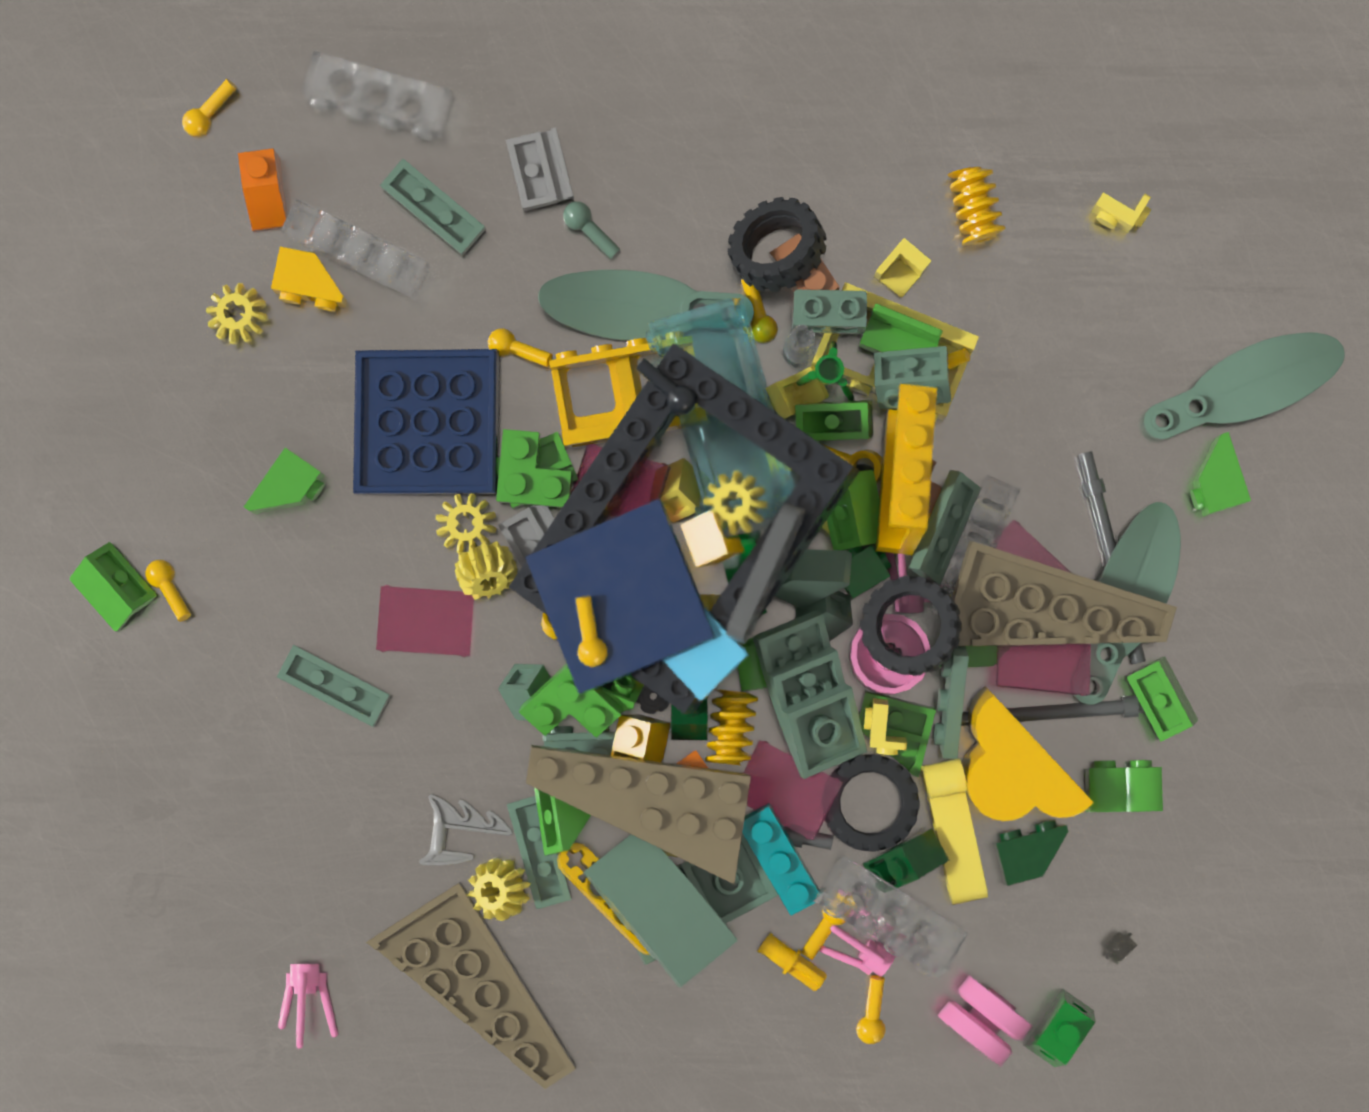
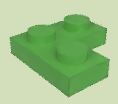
[496,429,573,508]
[519,663,623,738]

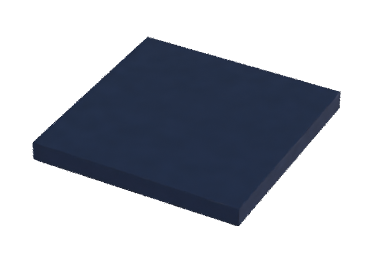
[353,349,499,495]
[525,499,716,694]

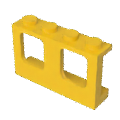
[549,332,707,449]
[876,384,937,555]

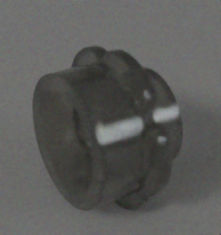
[1104,931,1138,965]

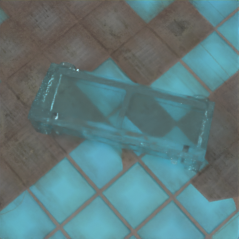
[646,298,795,530]

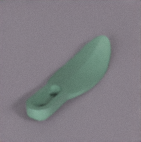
[538,270,754,341]
[1143,332,1345,440]
[1070,502,1181,705]

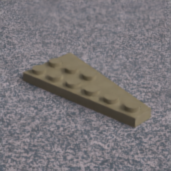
[952,541,1177,646]
[526,745,751,884]
[366,883,576,1089]

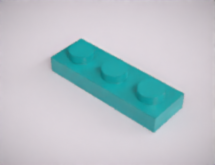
[742,803,823,916]

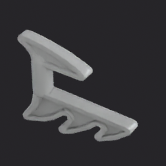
[419,794,512,866]

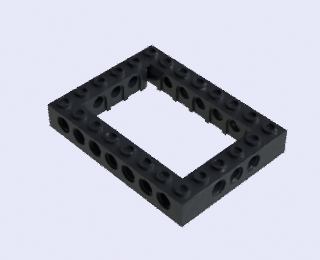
[509,343,860,714]

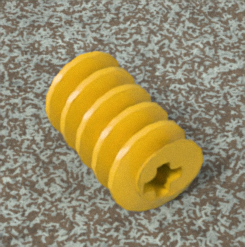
[947,167,1005,246]
[705,689,758,766]

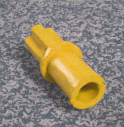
[757,932,827,991]

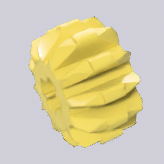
[206,283,268,345]
[703,471,768,536]
[436,493,497,554]
[455,541,518,600]
[467,858,531,921]

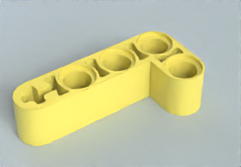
[921,758,988,905]

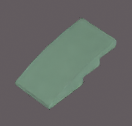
[752,610,867,779]
[630,833,778,965]
[583,834,738,987]

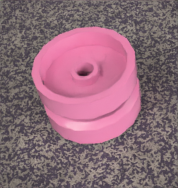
[848,614,930,695]
[937,975,1033,1067]

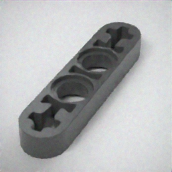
[726,502,805,644]

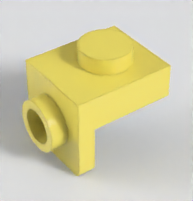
[1091,192,1151,233]
[765,366,829,419]
[864,698,907,755]

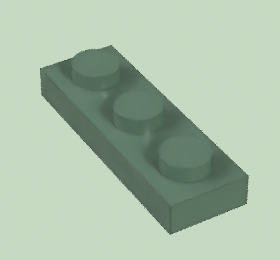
[380,158,486,256]
[909,470,981,585]
[277,645,391,727]
[934,646,968,759]
[507,796,572,910]

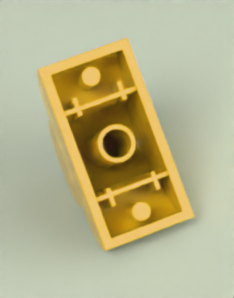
[962,686,1093,821]

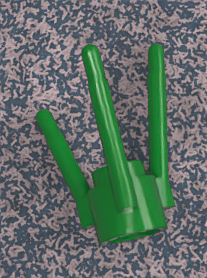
[796,341,855,401]

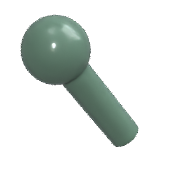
[563,201,620,259]

